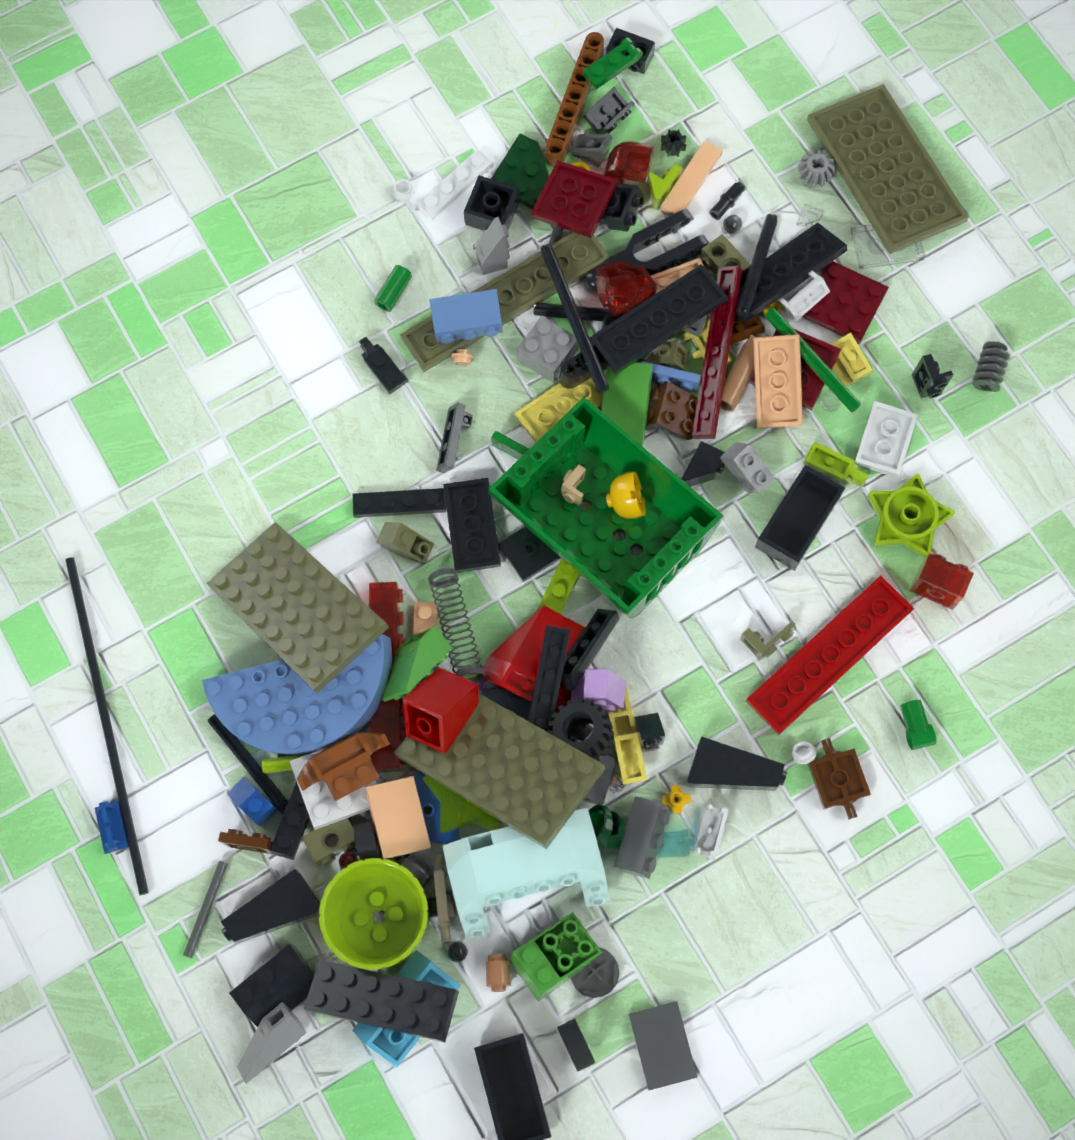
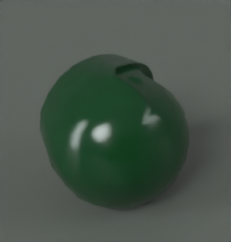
[588,805,625,850]

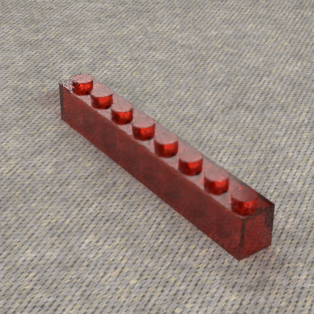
[369,582,406,773]

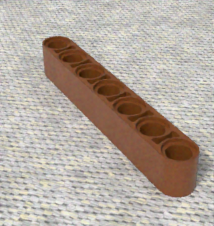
[546,32,604,166]

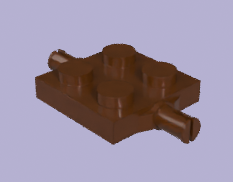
[808,738,871,820]

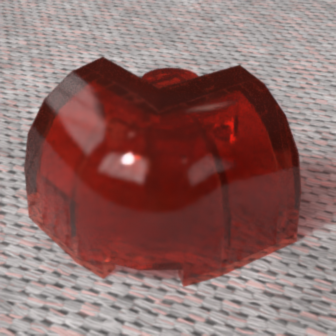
[603,141,654,184]
[596,261,657,316]

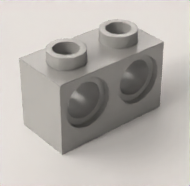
[720,442,775,494]

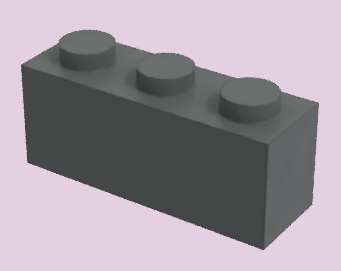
[614,796,670,879]

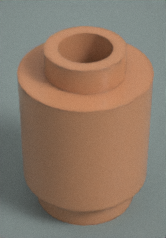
[485,954,511,992]

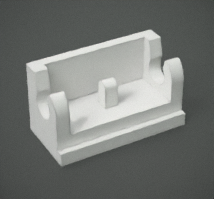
[778,271,830,321]
[690,804,729,860]

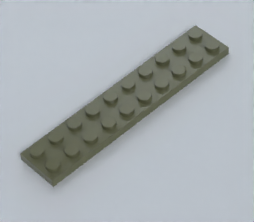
[400,232,610,372]

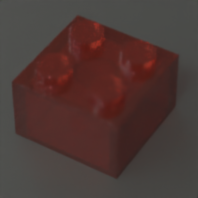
[909,553,974,610]

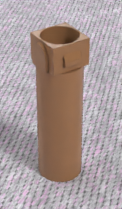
[720,335,756,412]

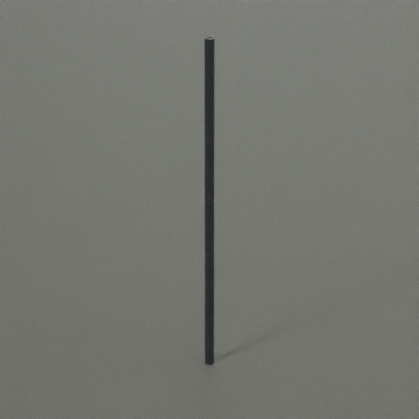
[65,557,149,896]

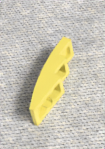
[607,687,647,785]

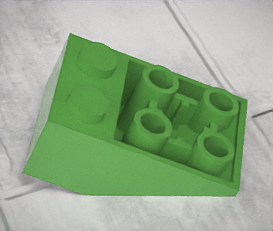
[382,626,453,702]
[510,912,602,1002]

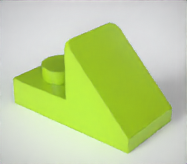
[648,163,682,211]

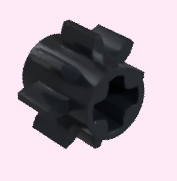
[661,129,686,157]

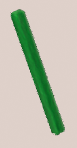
[765,308,861,412]

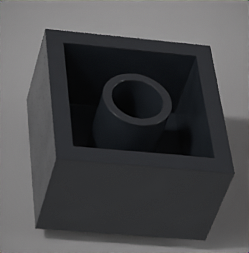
[463,175,520,231]

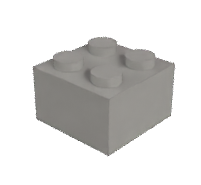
[516,316,579,383]

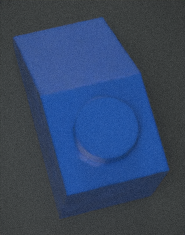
[227,777,278,827]

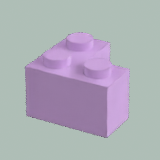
[571,669,626,712]

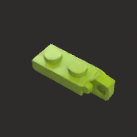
[803,442,868,487]

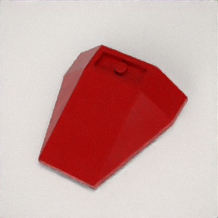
[479,605,585,713]

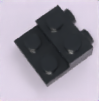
[599,183,644,232]

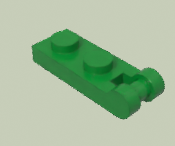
[583,38,643,90]

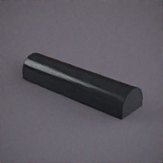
[560,609,620,691]

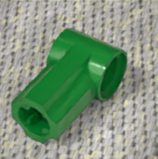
[900,700,937,750]

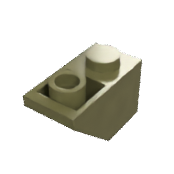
[376,522,434,564]

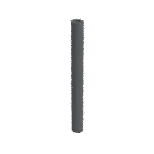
[183,861,228,958]

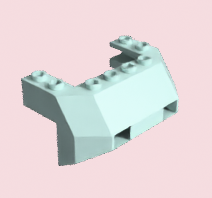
[443,808,610,939]

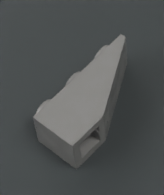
[475,217,510,275]
[237,1002,307,1084]

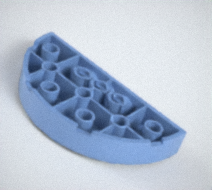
[202,634,392,755]

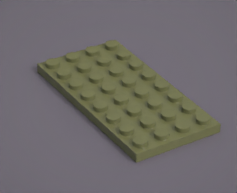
[807,84,969,254]
[206,522,389,694]
[394,693,606,849]

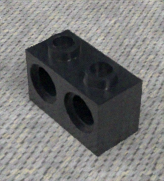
[606,27,655,74]

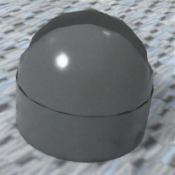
[723,214,743,234]

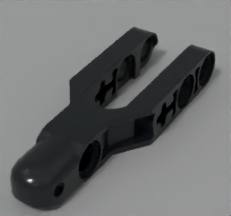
[585,209,709,293]

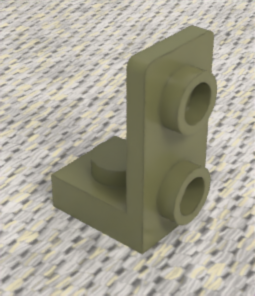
[635,340,689,371]
[740,621,796,659]

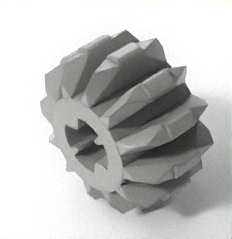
[798,149,835,189]

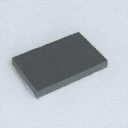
[629,1001,698,1091]

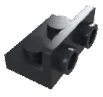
[912,354,953,398]

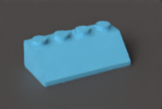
[352,949,461,1067]

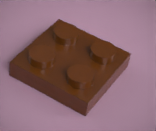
[218,829,273,855]

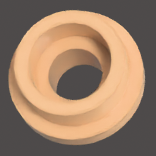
[451,349,474,365]

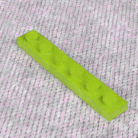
[536,502,592,614]

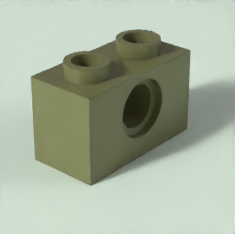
[302,817,356,866]

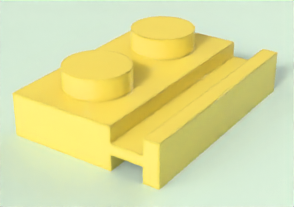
[831,333,873,387]

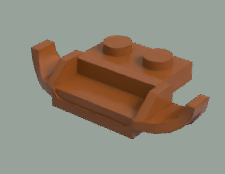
[297,732,390,801]

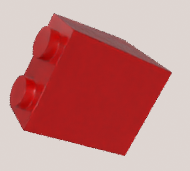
[403,667,479,754]

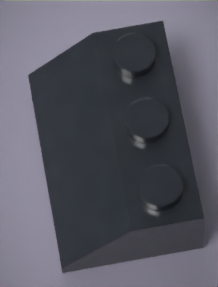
[229,944,315,1027]

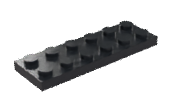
[735,222,847,323]
[590,264,728,375]
[304,959,459,1043]

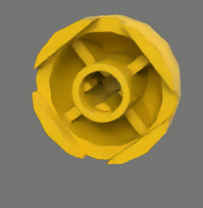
[606,472,646,519]

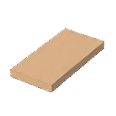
[753,335,803,429]

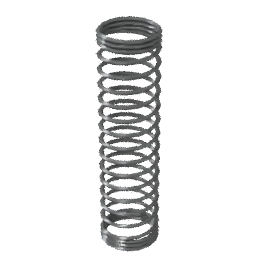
[428,568,485,683]

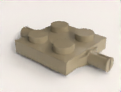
[433,855,457,942]

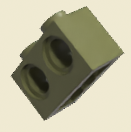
[700,234,750,279]

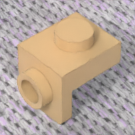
[561,465,586,506]

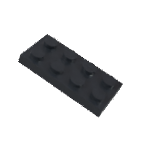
[443,478,501,573]

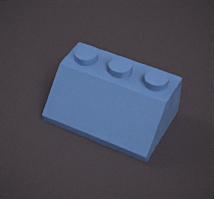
[429,289,503,343]

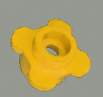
[662,785,691,814]

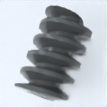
[972,341,1010,392]

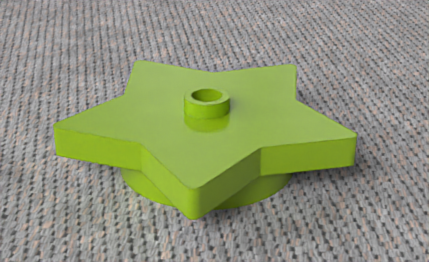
[867,473,955,559]

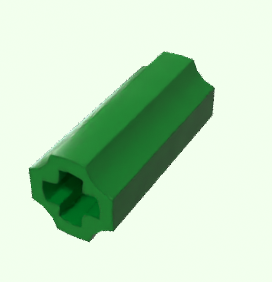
[374,265,412,312]

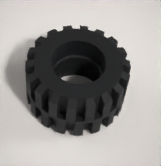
[548,698,614,761]

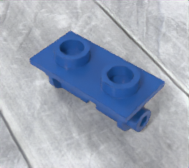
[94,801,128,854]

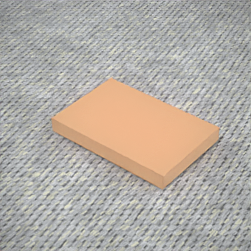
[365,776,431,860]

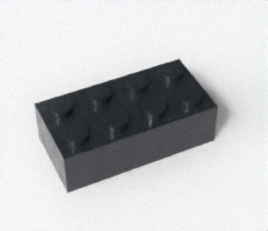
[755,464,845,571]
[474,1033,552,1140]

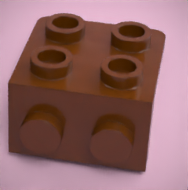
[645,382,698,440]

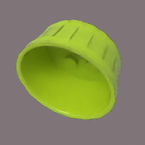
[319,858,428,970]

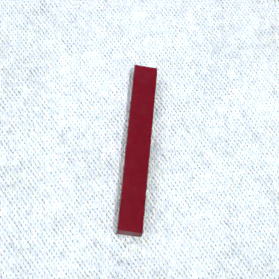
[692,265,742,439]

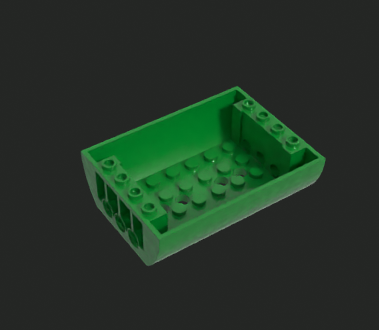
[488,397,724,619]

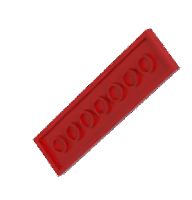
[746,575,915,735]

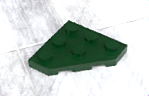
[491,133,549,209]

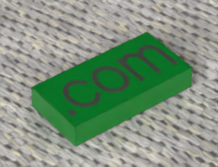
[491,431,529,459]

